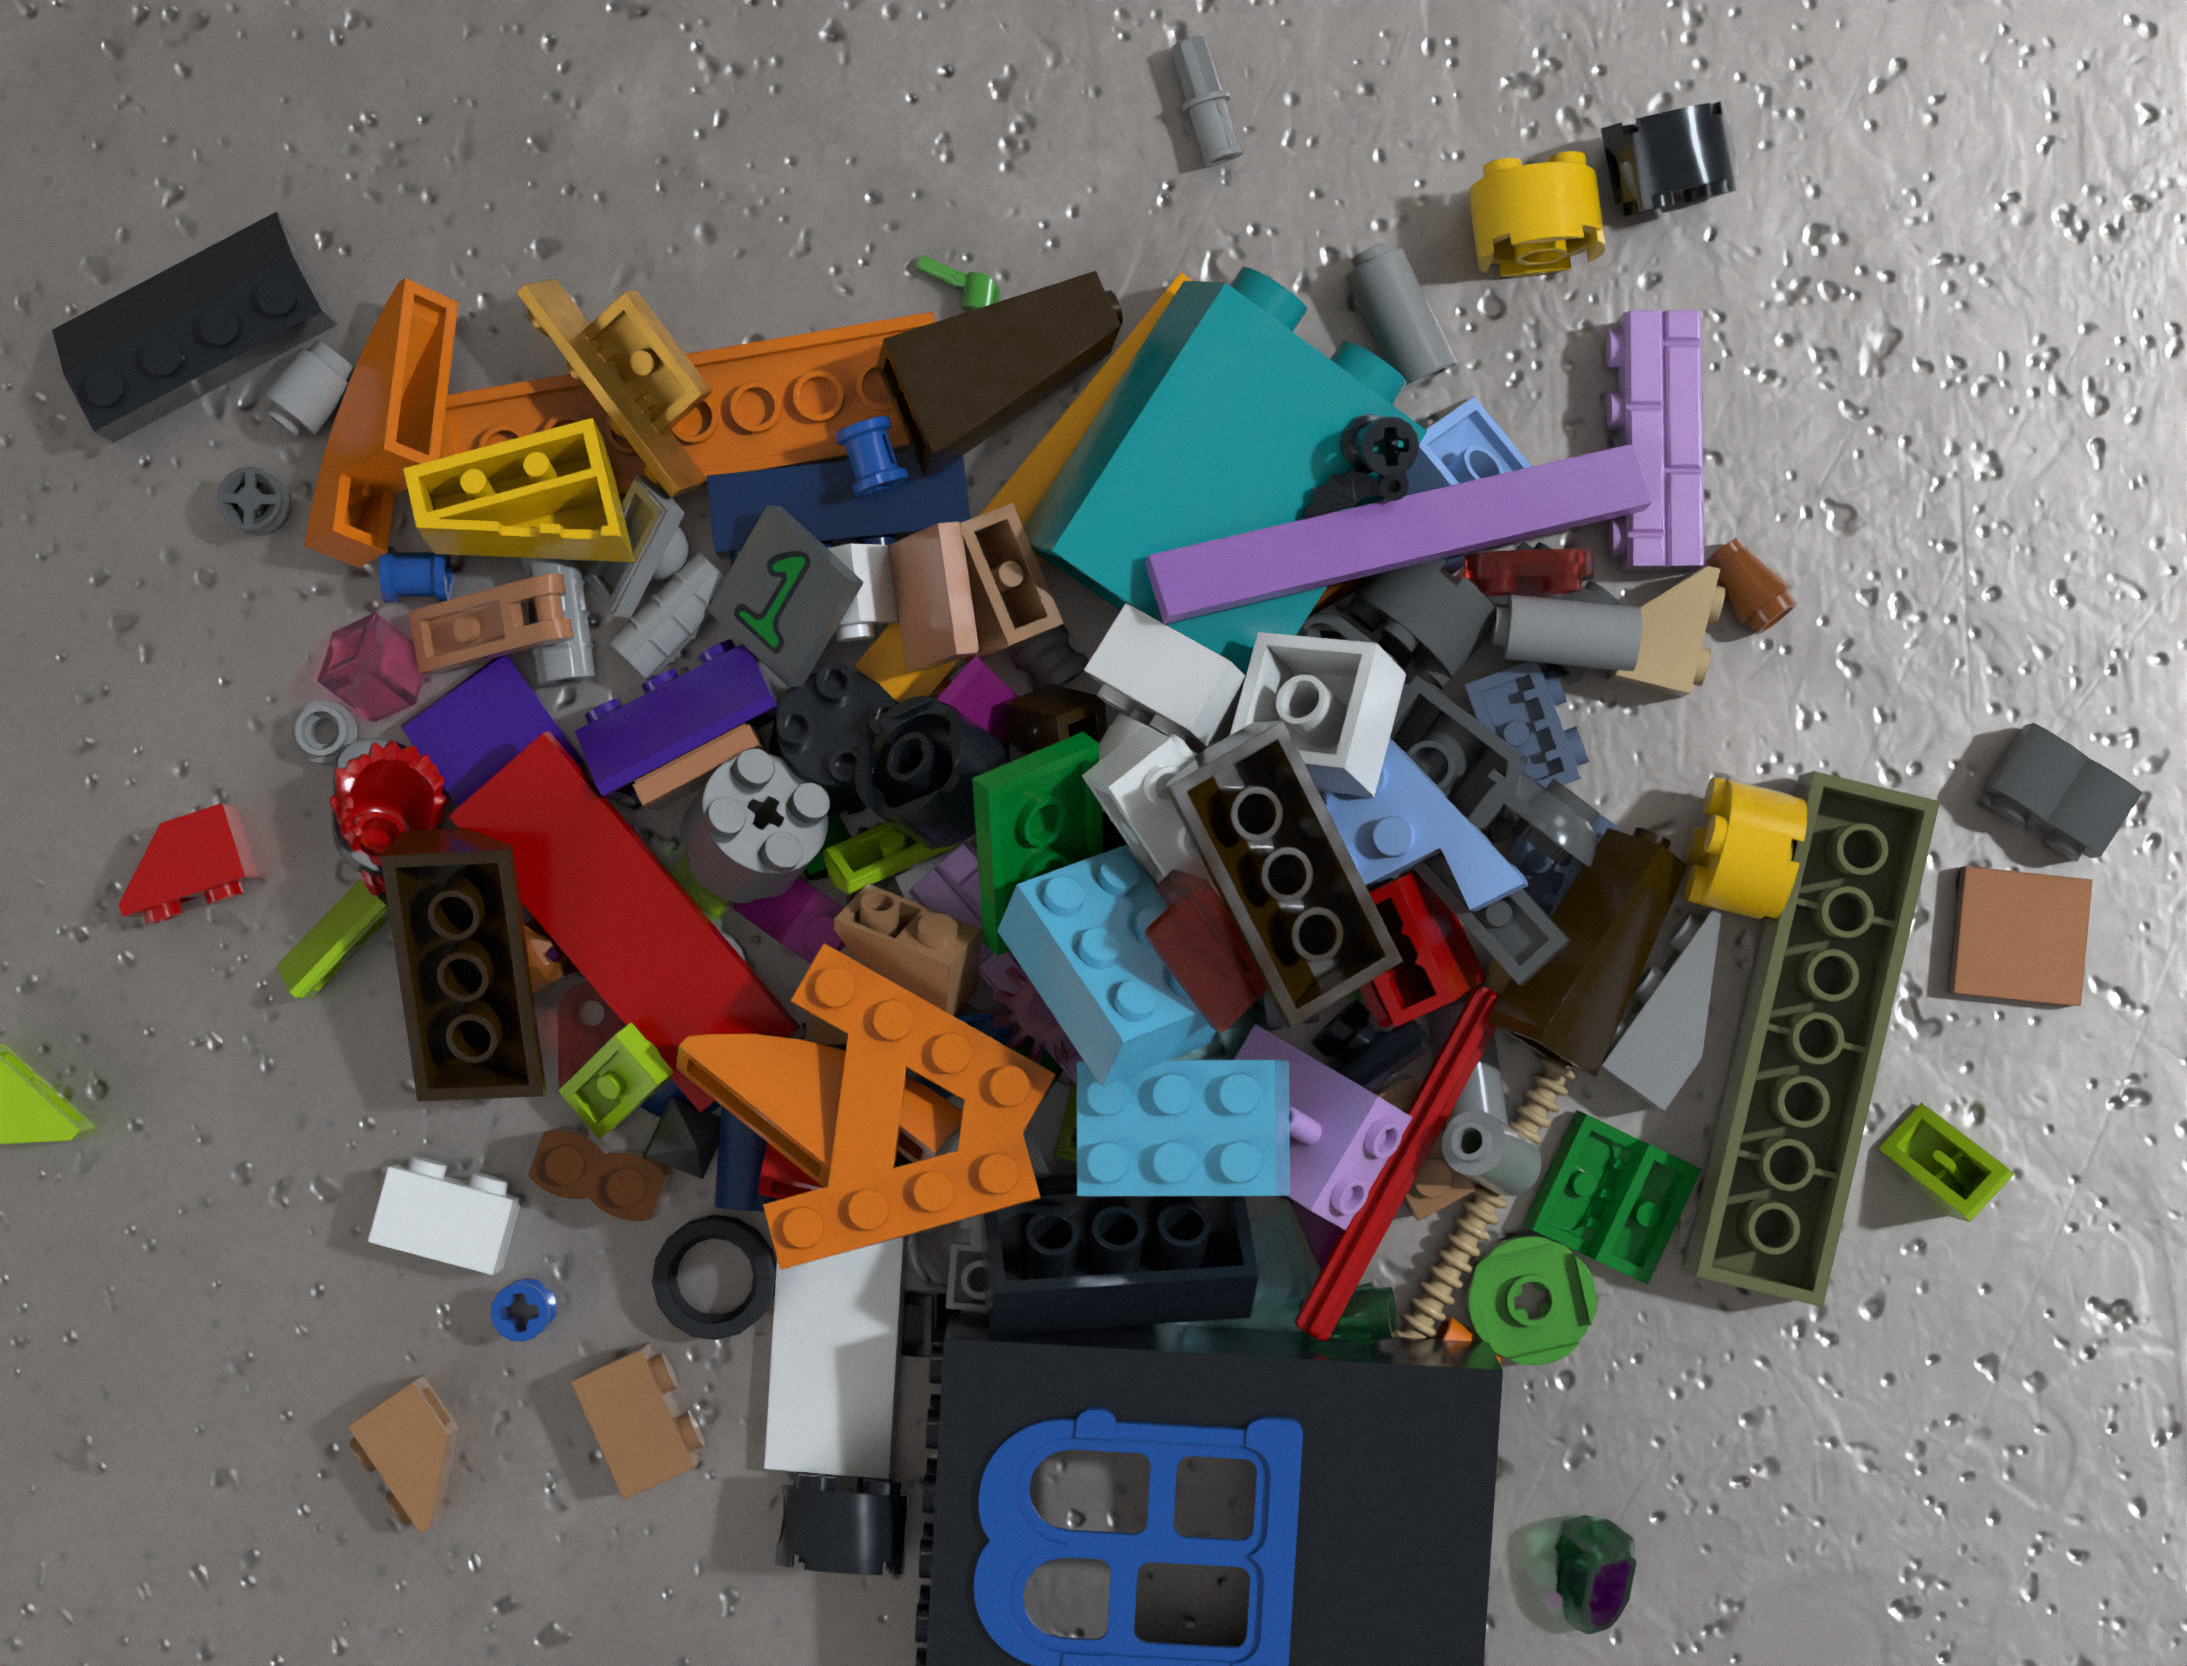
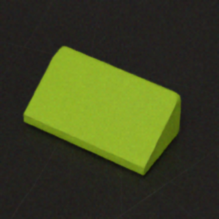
[822,822,966,894]
[278,878,390,999]

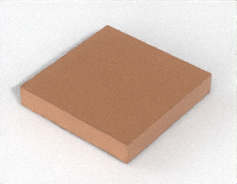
[888,522,979,672]
[632,723,769,811]
[1949,866,2093,1006]

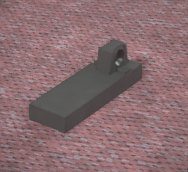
[1412,852,1571,986]

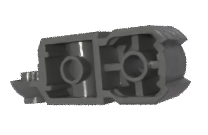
[1303,615,1600,867]

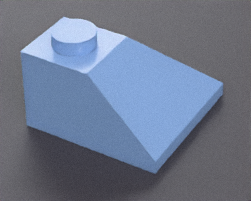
[1406,396,1532,575]

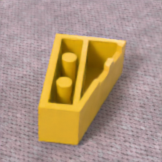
[403,418,635,562]

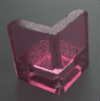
[317,612,425,722]

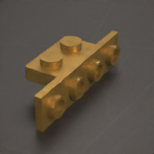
[516,279,713,498]

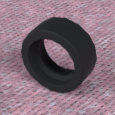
[652,1215,776,1340]

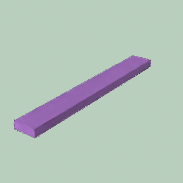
[1144,444,1652,624]

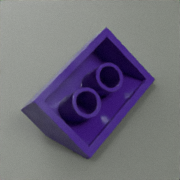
[575,639,781,802]

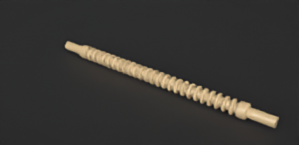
[1393,1057,1577,1339]

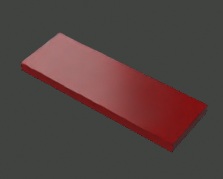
[448,731,801,1113]

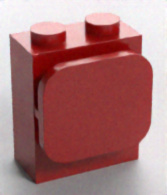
[1359,870,1486,1028]

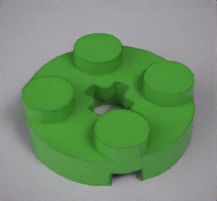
[1466,1235,1597,1365]

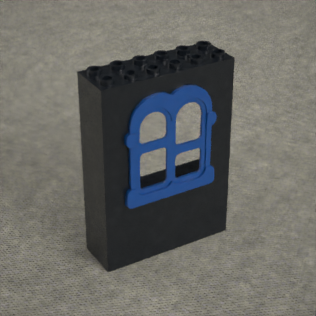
[915,1312,1503,1666]

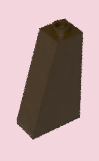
[877,271,1123,478]
[1487,827,1688,1077]

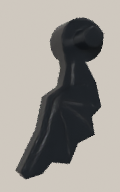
[1302,469,1409,519]

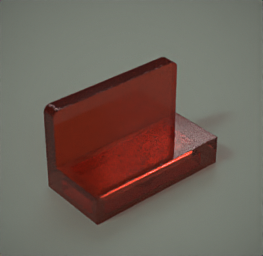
[1144,869,1267,1032]

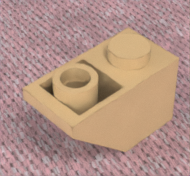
[1607,566,1725,698]

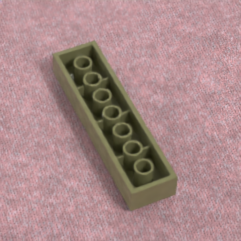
[1684,771,1940,1307]

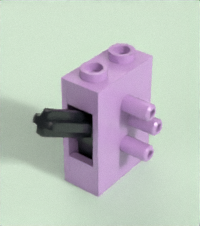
[1234,1019,1430,1230]

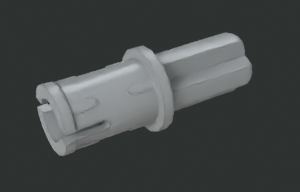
[1171,36,1243,167]

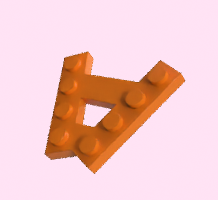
[763,943,1056,1270]

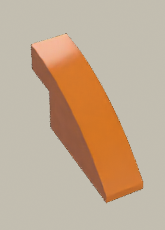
[304,278,459,568]
[676,1034,963,1187]

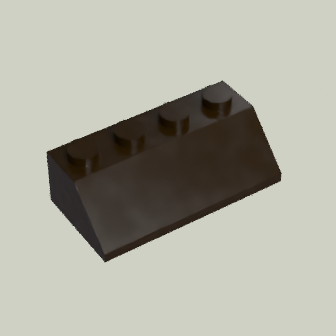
[1165,721,1403,1028]
[381,828,547,1102]

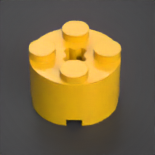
[1469,151,1606,277]
[1684,777,1807,921]

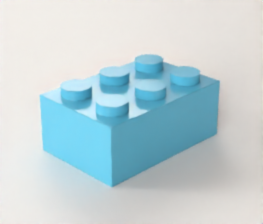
[997,844,1234,1087]
[1077,1059,1290,1196]

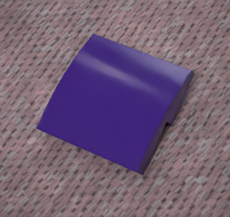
[401,655,584,807]

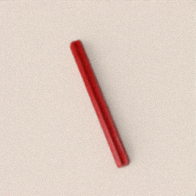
[1295,985,1500,1341]

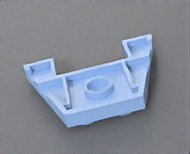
[1319,738,1529,912]

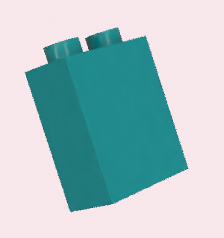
[1024,267,1428,676]

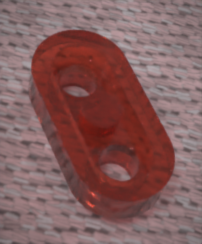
[1464,548,1594,596]
[558,981,625,1089]

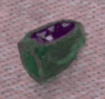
[1555,1515,1637,1635]

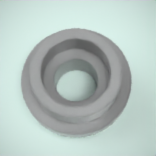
[292,700,357,764]

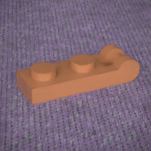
[408,574,574,674]

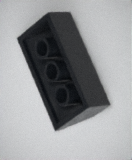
[52,212,338,443]
[980,1175,1259,1336]

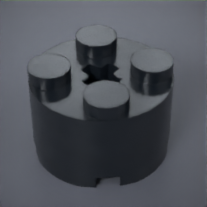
[855,696,1007,850]

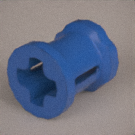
[834,416,909,497]
[379,546,453,603]
[490,1278,558,1342]

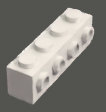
[1082,727,1263,994]

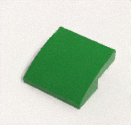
[1523,1110,1702,1285]

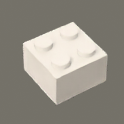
[1084,603,1246,754]
[1230,632,1406,797]

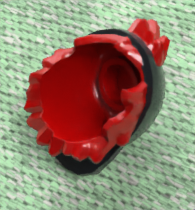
[329,738,447,896]

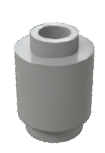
[264,340,355,437]

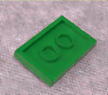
[972,732,1104,956]

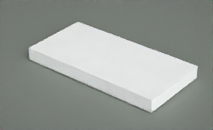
[764,1236,908,1479]

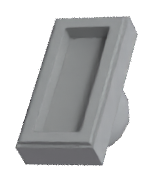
[584,474,690,617]

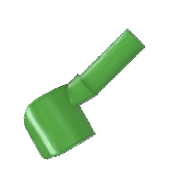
[916,255,1000,311]

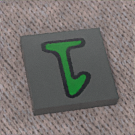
[707,505,864,687]

